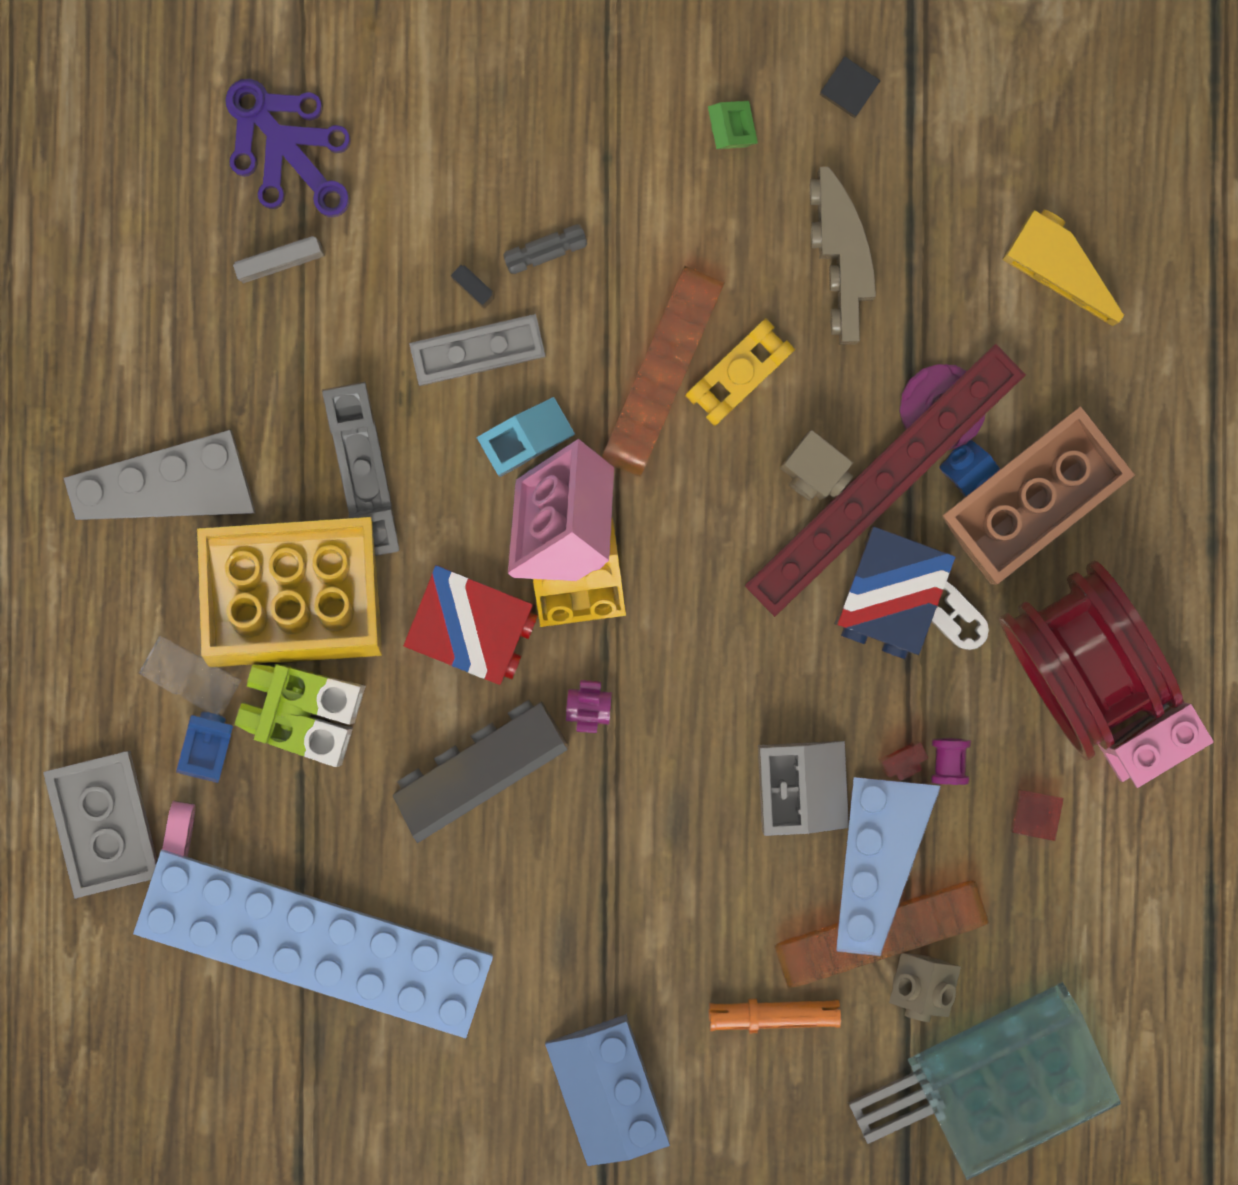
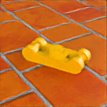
[685,318,796,427]

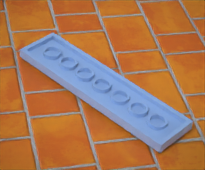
[133,849,493,1038]

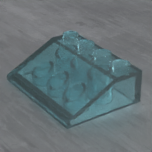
[907,982,1121,1180]

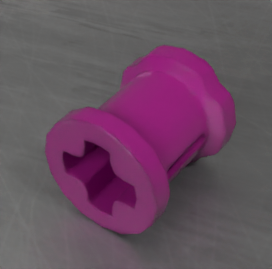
[931,738,971,785]

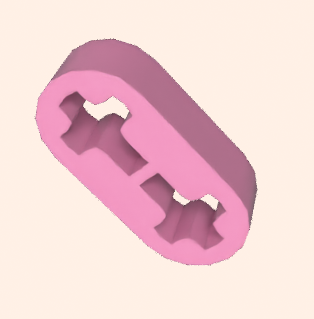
[163,801,195,857]

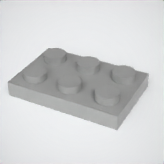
[43,750,158,899]

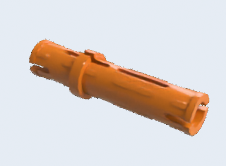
[709,998,841,1034]

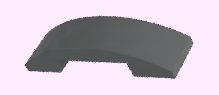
[322,382,400,556]

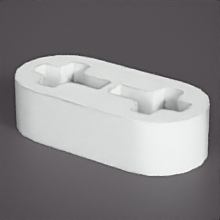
[932,581,989,650]

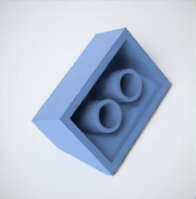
[545,1014,670,1166]

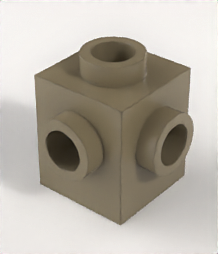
[889,952,961,1022]

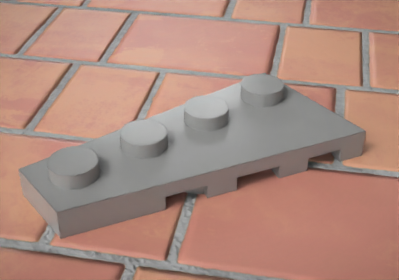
[64,430,256,520]

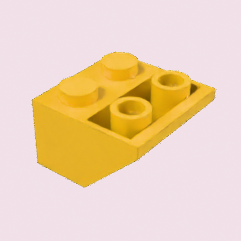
[533,518,626,627]

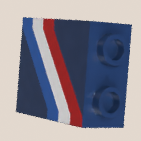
[834,527,955,660]

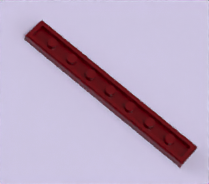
[745,344,1026,617]

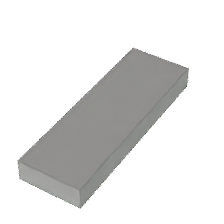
[409,314,546,386]

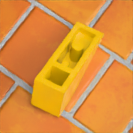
[1002,210,1124,326]

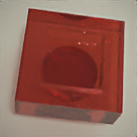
[878,741,929,780]
[1011,789,1064,841]

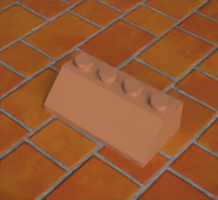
[942,406,1135,584]

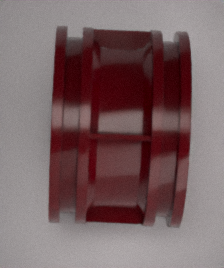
[999,560,1184,761]

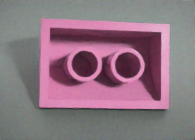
[508,439,614,581]

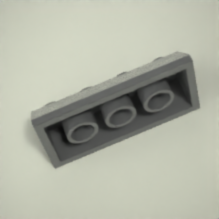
[392,700,569,843]

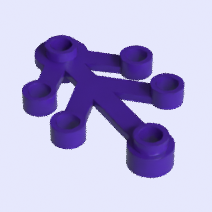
[226,79,351,217]

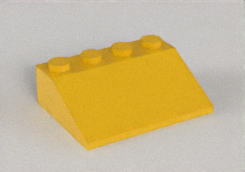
[197,517,382,667]

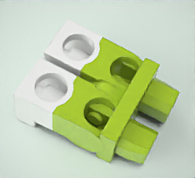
[235,664,366,767]

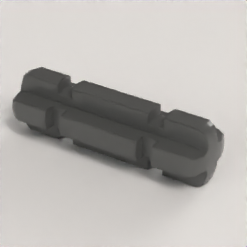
[503,224,587,274]

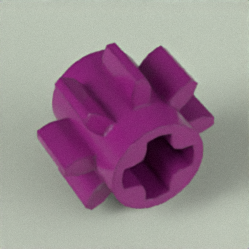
[566,680,612,733]

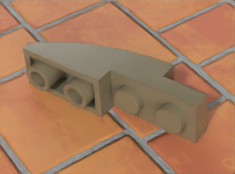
[810,167,876,345]

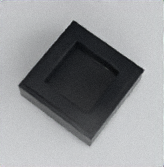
[819,57,880,118]
[451,265,495,309]

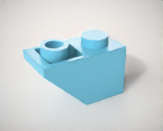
[477,397,575,477]

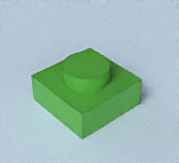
[708,101,758,149]

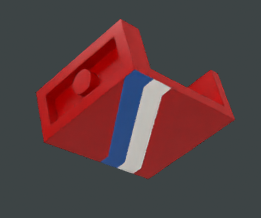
[403,565,538,685]

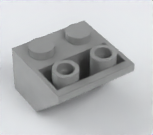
[758,741,849,836]

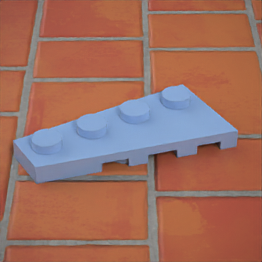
[836,777,940,956]

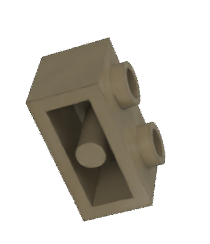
[780,430,853,500]

